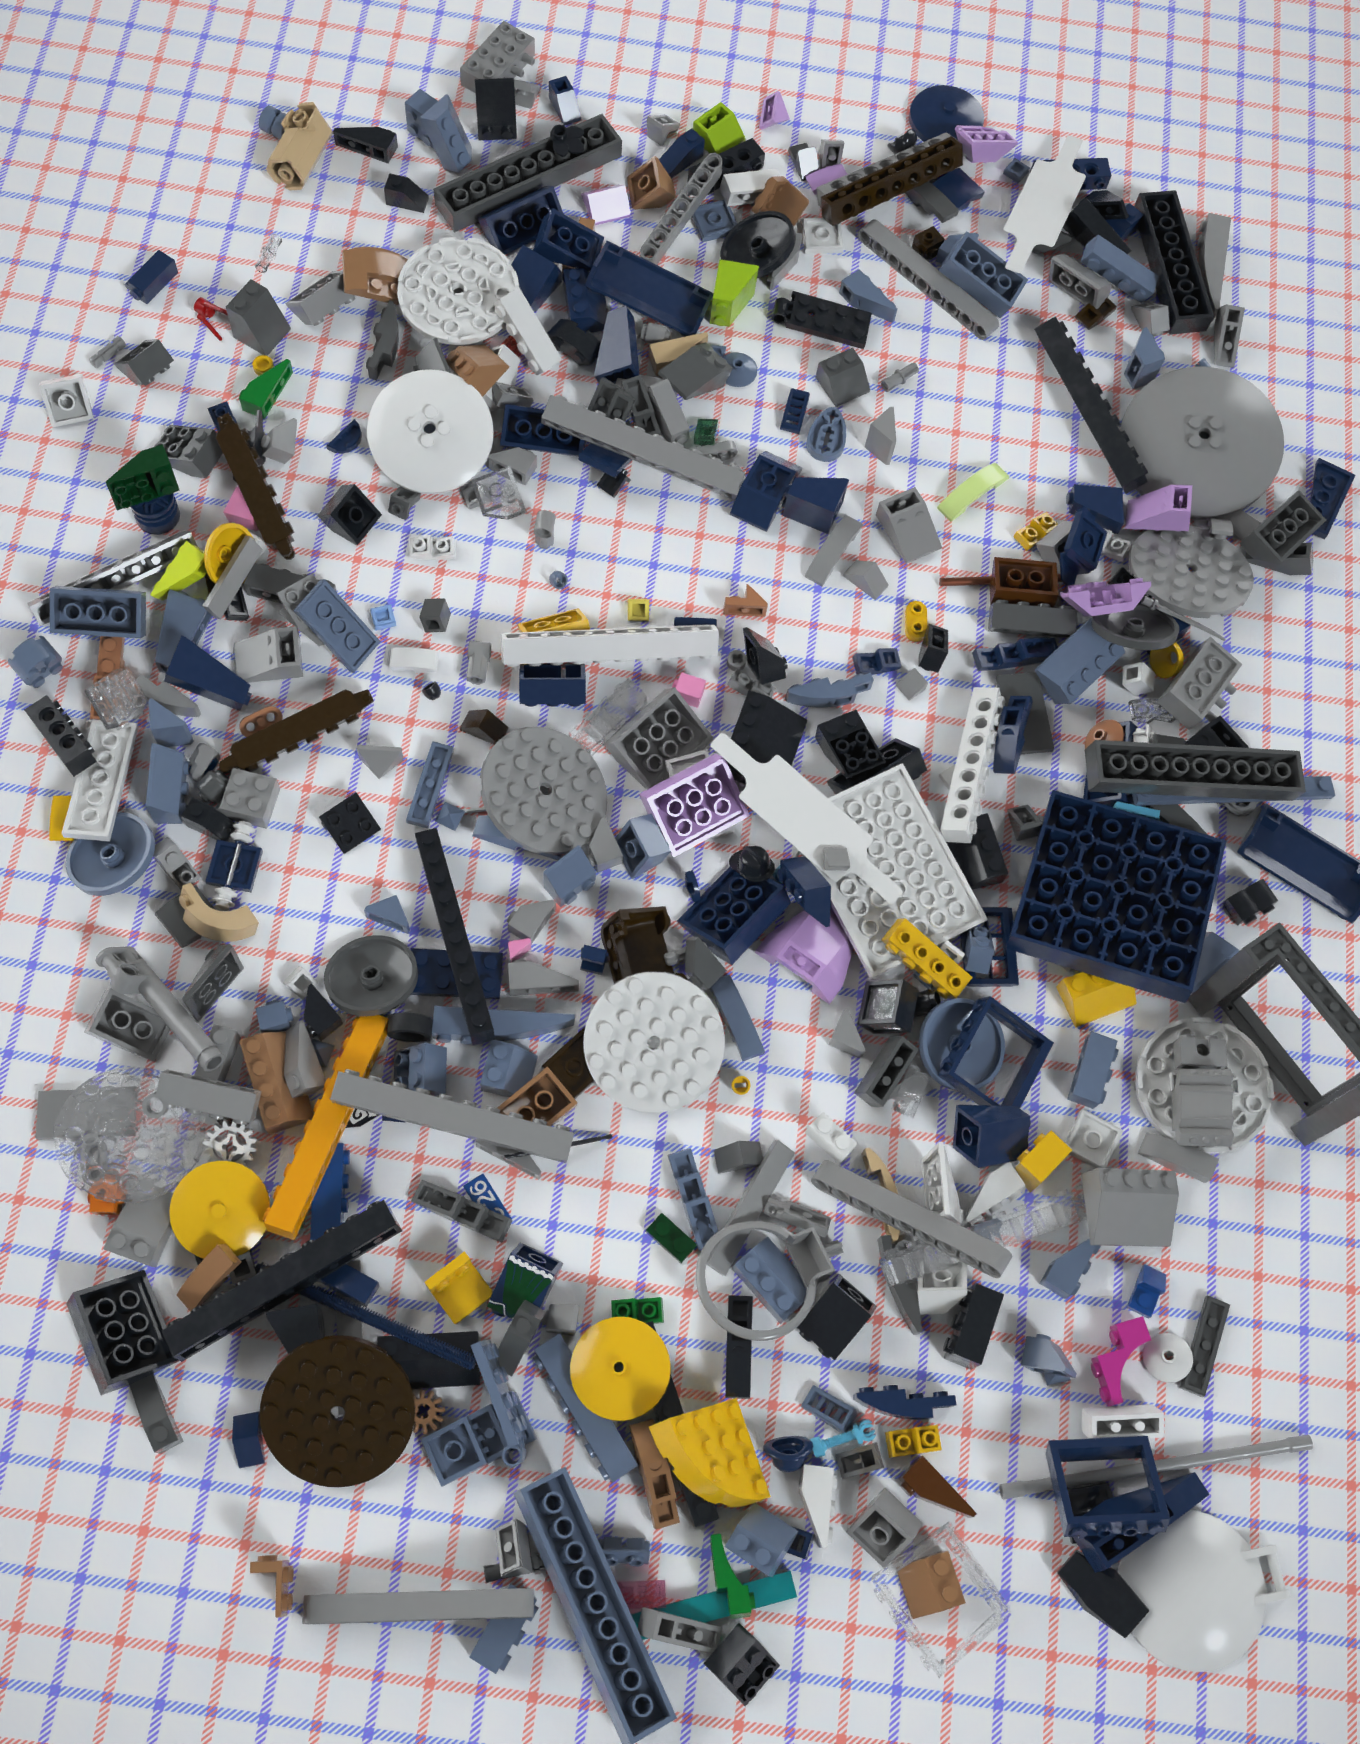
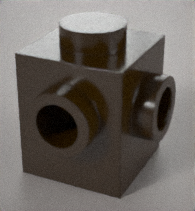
[912,226,945,260]

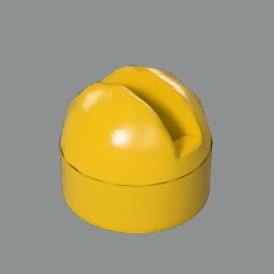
[731,1076,751,1095]

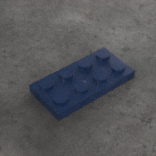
[411,948,503,999]

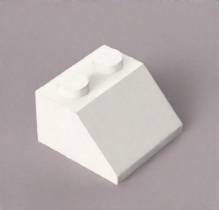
[39,374,94,427]

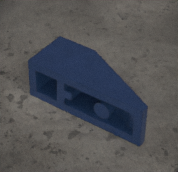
[659,128,705,179]

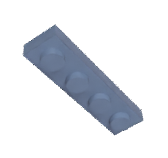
[406,741,454,829]

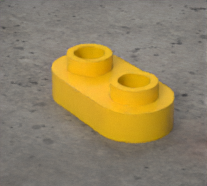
[905,601,927,642]

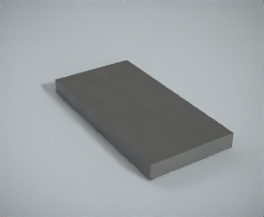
[995,672,1055,755]

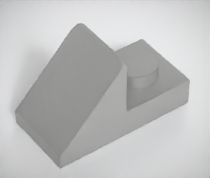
[514,80,541,109]
[647,114,680,146]

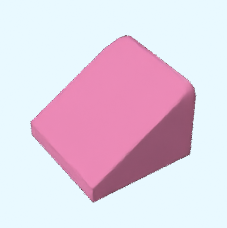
[508,938,531,963]

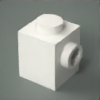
[1122,661,1155,696]

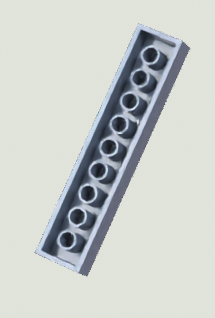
[513,1467,677,1744]

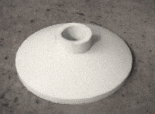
[1143,1333,1193,1383]

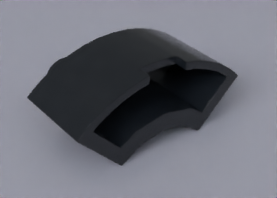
[547,319,601,366]

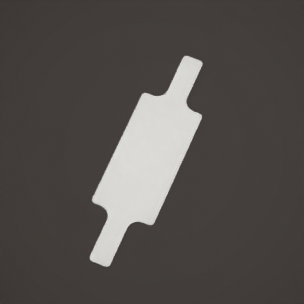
[1003,135,1086,273]
[711,733,903,904]

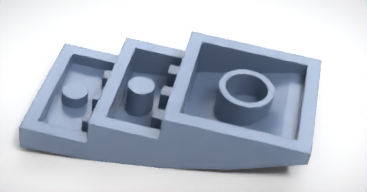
[421,1392,537,1487]

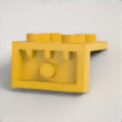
[425,1251,493,1324]

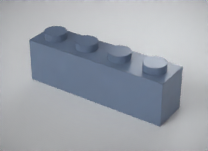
[1081,235,1159,303]

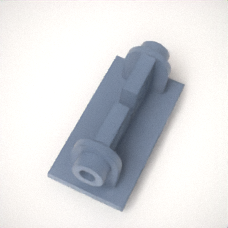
[598,1537,650,1567]

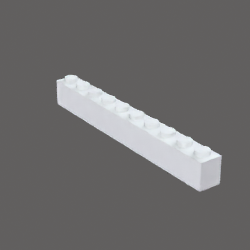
[501,625,719,667]

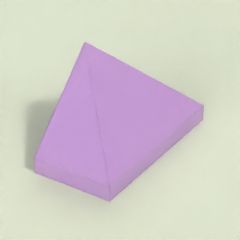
[759,91,790,130]

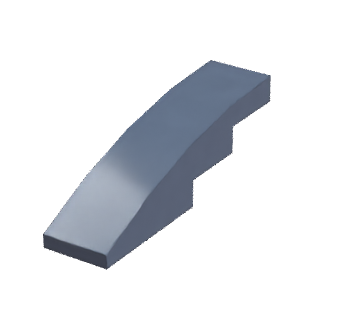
[710,974,765,1062]
[667,1148,718,1250]

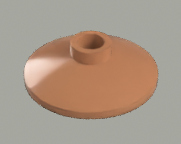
[1085,720,1125,749]

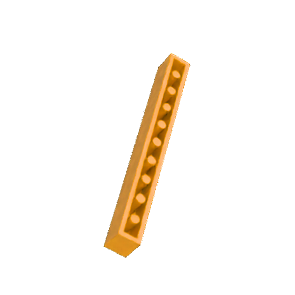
[263,1015,389,1241]

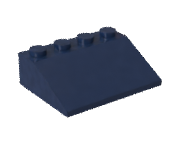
[677,867,791,965]

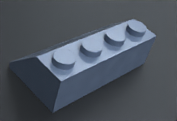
[1035,618,1126,704]

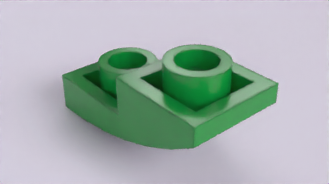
[611,1297,664,1324]

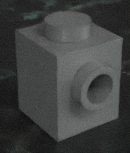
[419,598,451,633]

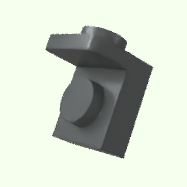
[388,486,421,520]

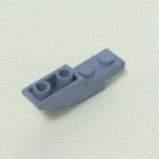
[785,673,874,708]
[472,815,562,861]

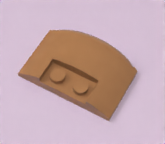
[342,247,408,305]

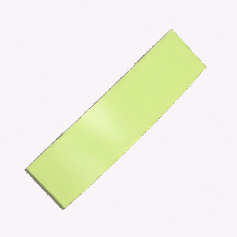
[937,463,1010,522]

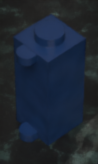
[124,250,178,304]

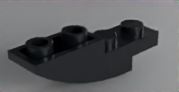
[725,1295,753,1399]

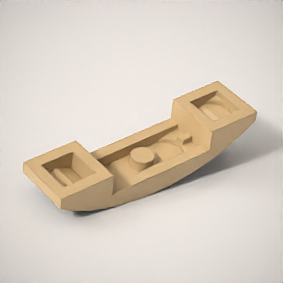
[861,1148,900,1244]

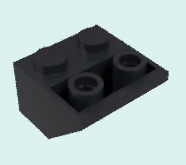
[703,1623,780,1707]

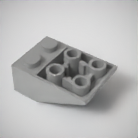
[876,487,942,564]
[234,626,303,683]

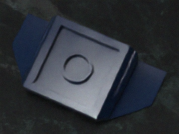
[1060,507,1108,586]

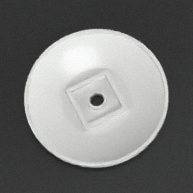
[367,369,494,494]

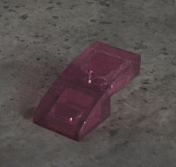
[617,1580,666,1609]

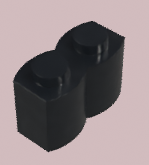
[1222,879,1278,926]

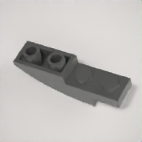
[366,300,399,381]

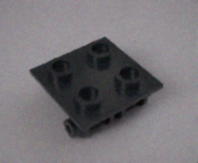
[319,792,381,854]

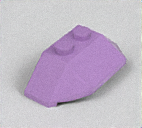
[955,125,1018,163]

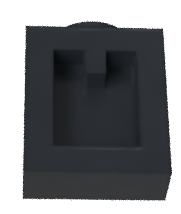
[597,469,631,498]

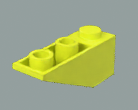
[150,541,207,601]

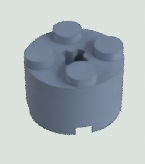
[8,636,63,688]

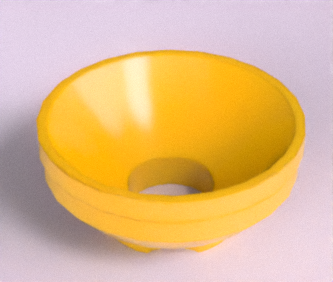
[1149,642,1184,678]

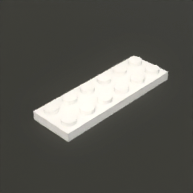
[62,719,139,841]

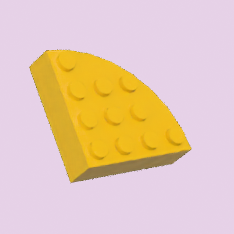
[649,1398,771,1508]

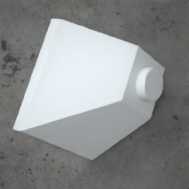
[918,1260,967,1315]

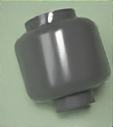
[197,770,229,803]

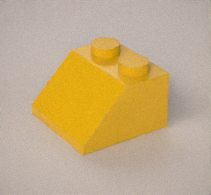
[1015,1130,1072,1193]

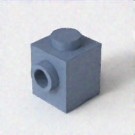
[256,1000,294,1033]

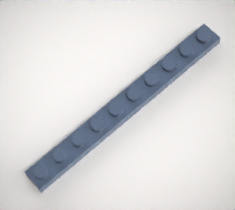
[1132,776,1336,806]

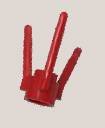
[194,297,228,341]

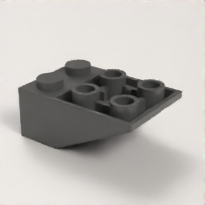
[154,425,223,478]

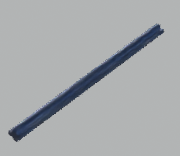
[256,1262,476,1370]

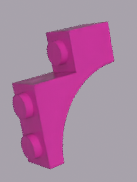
[1091,1316,1151,1406]

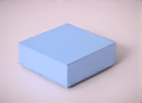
[370,604,396,631]

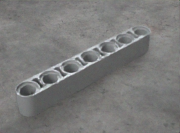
[640,153,722,265]

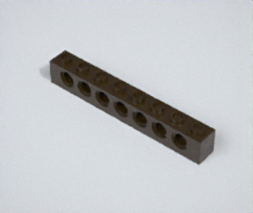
[820,136,963,226]

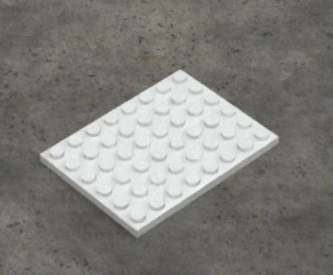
[806,763,988,979]

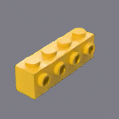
[881,918,973,999]

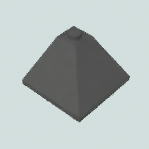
[182,944,244,1022]

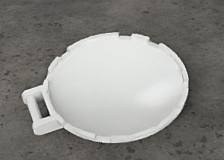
[1117,1510,1291,1672]

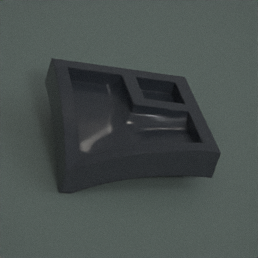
[1068,1482,1113,1544]

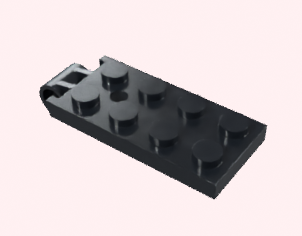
[772,291,872,349]

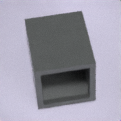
[226,279,291,356]

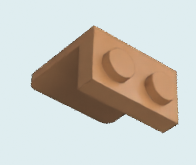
[751,176,809,226]
[250,1555,294,1618]

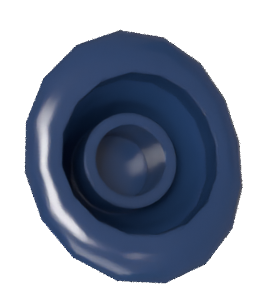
[763,1436,813,1472]

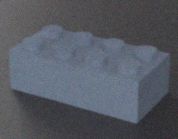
[939,231,1028,318]
[50,586,146,639]

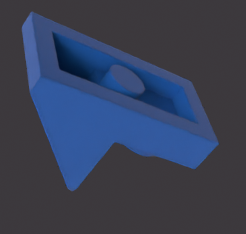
[1126,1264,1166,1319]

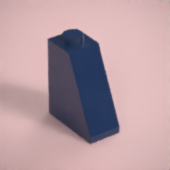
[1066,484,1124,534]

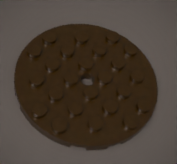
[260,1335,416,1488]

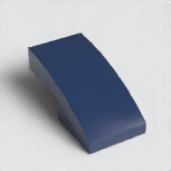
[852,648,902,675]

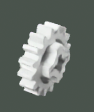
[203,1119,257,1166]

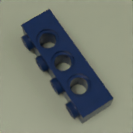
[1029,158,1112,191]

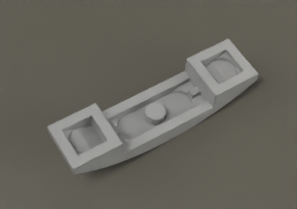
[804,515,864,587]

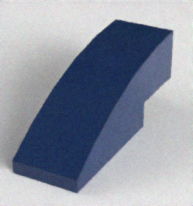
[319,1264,380,1307]

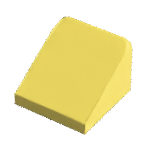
[628,599,649,621]

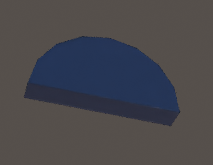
[326,419,362,454]

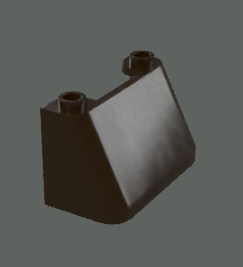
[601,906,689,984]

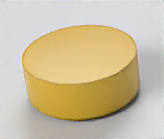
[252,355,274,376]

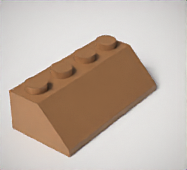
[239,1032,314,1135]

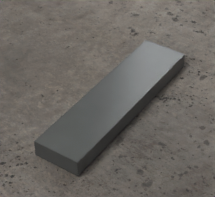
[1179,1295,1230,1397]

